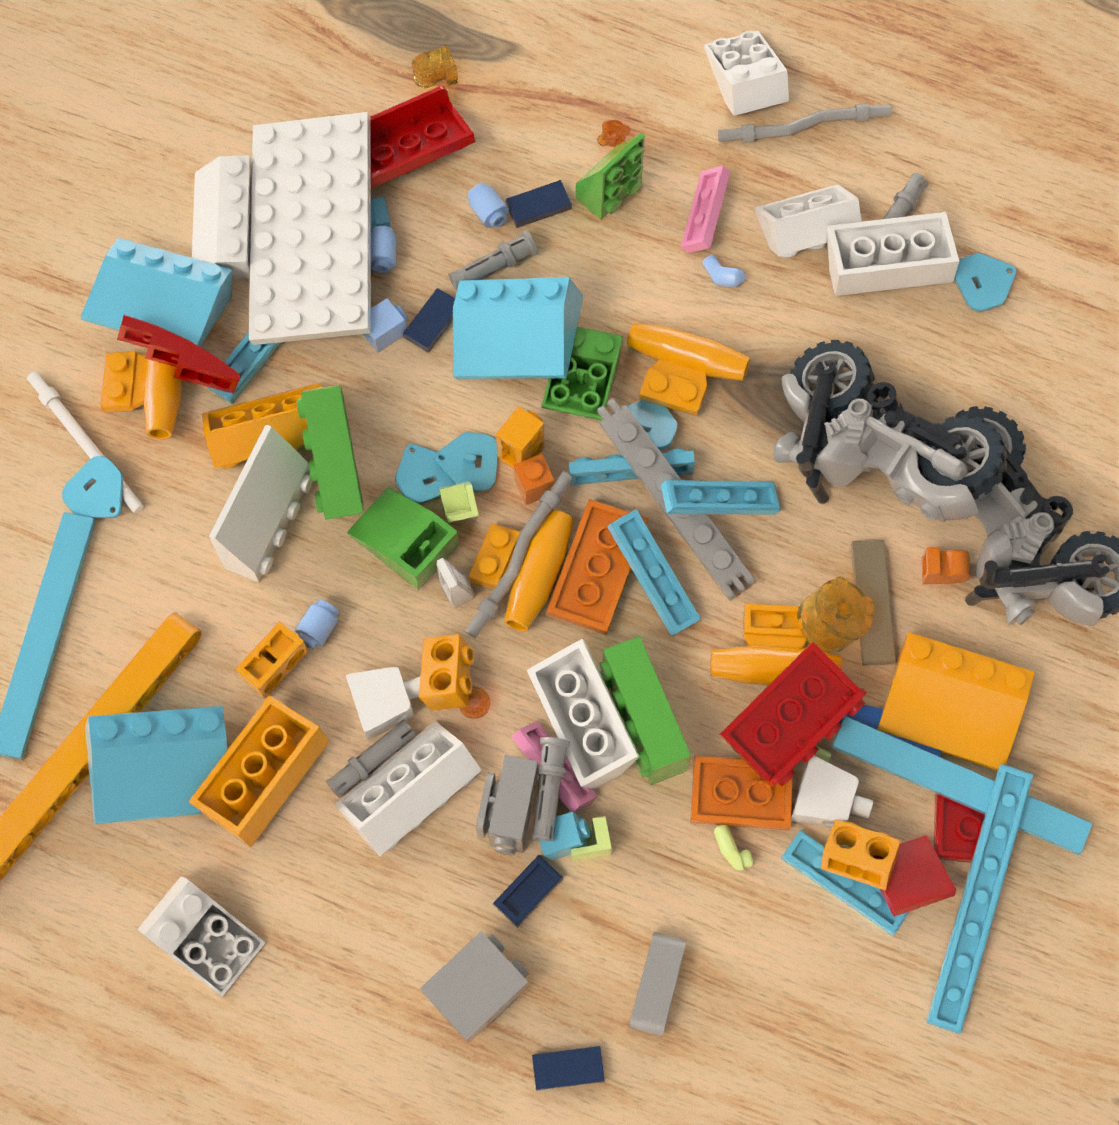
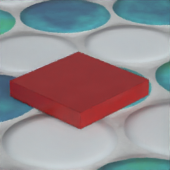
[934,793,985,863]
[872,835,957,917]

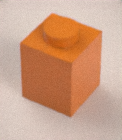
[513,453,555,505]

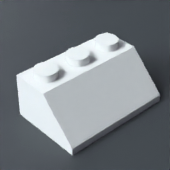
[755,184,862,257]

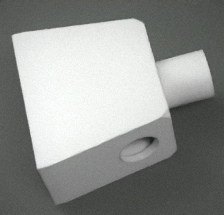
[346,667,420,740]
[791,756,873,827]

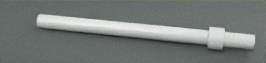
[27,372,144,514]

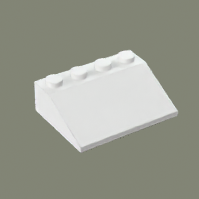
[209,425,313,583]

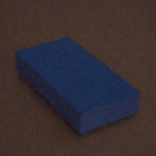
[506,180,572,228]
[403,288,455,353]
[493,855,563,928]
[532,1046,605,1091]

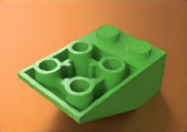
[576,133,645,220]
[541,327,623,421]
[347,487,459,591]

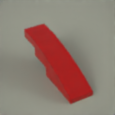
[117,315,240,394]

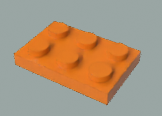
[690,756,793,831]

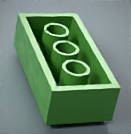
[297,384,364,520]
[599,636,691,785]

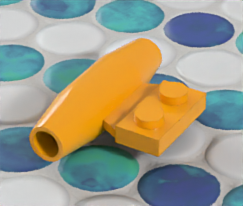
[627,323,750,417]
[100,351,183,439]
[468,510,573,632]
[710,604,842,685]

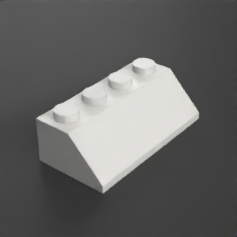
[192,155,252,279]
[827,212,959,296]
[527,639,640,789]
[334,721,482,856]

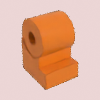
[921,547,971,584]

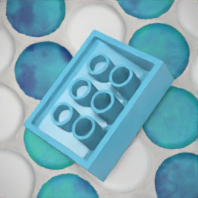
[81,238,232,347]
[453,277,583,379]
[85,706,227,825]

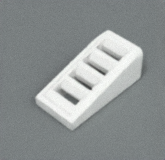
[436,558,475,608]

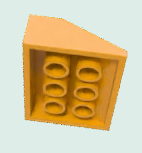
[877,632,1035,771]

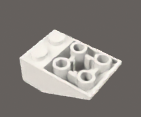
[704,31,789,116]
[137,876,266,997]

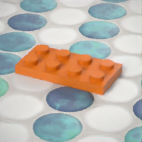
[547,499,648,635]

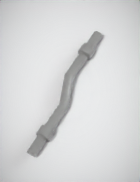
[718,103,892,143]
[465,471,573,638]

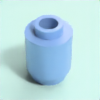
[467,183,509,228]
[371,226,397,273]
[295,599,340,649]

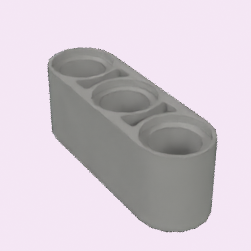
[629,931,687,1037]

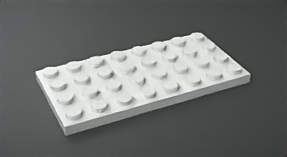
[249,112,371,345]

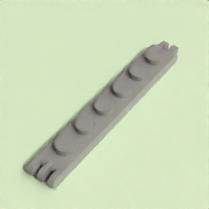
[597,398,756,601]

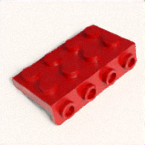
[370,86,476,189]
[719,642,867,787]

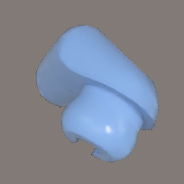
[702,255,745,287]

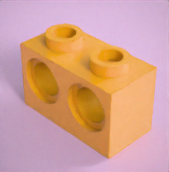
[496,406,545,469]
[235,621,308,700]
[419,634,474,711]
[821,819,901,891]

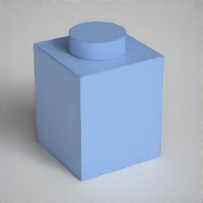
[363,298,408,353]

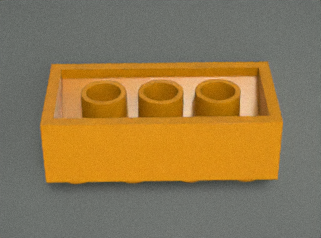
[202,382,322,469]
[188,695,330,848]

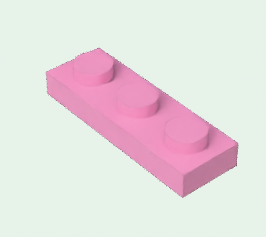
[681,165,731,253]
[512,721,598,813]

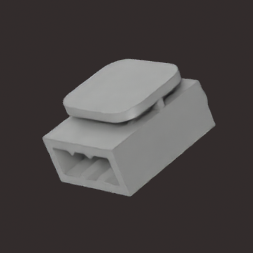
[476,755,539,856]
[420,931,529,1043]

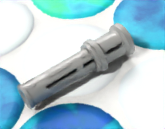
[448,230,538,291]
[532,737,570,842]

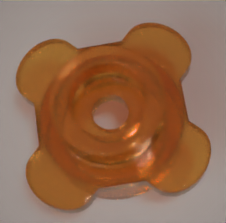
[597,120,630,148]

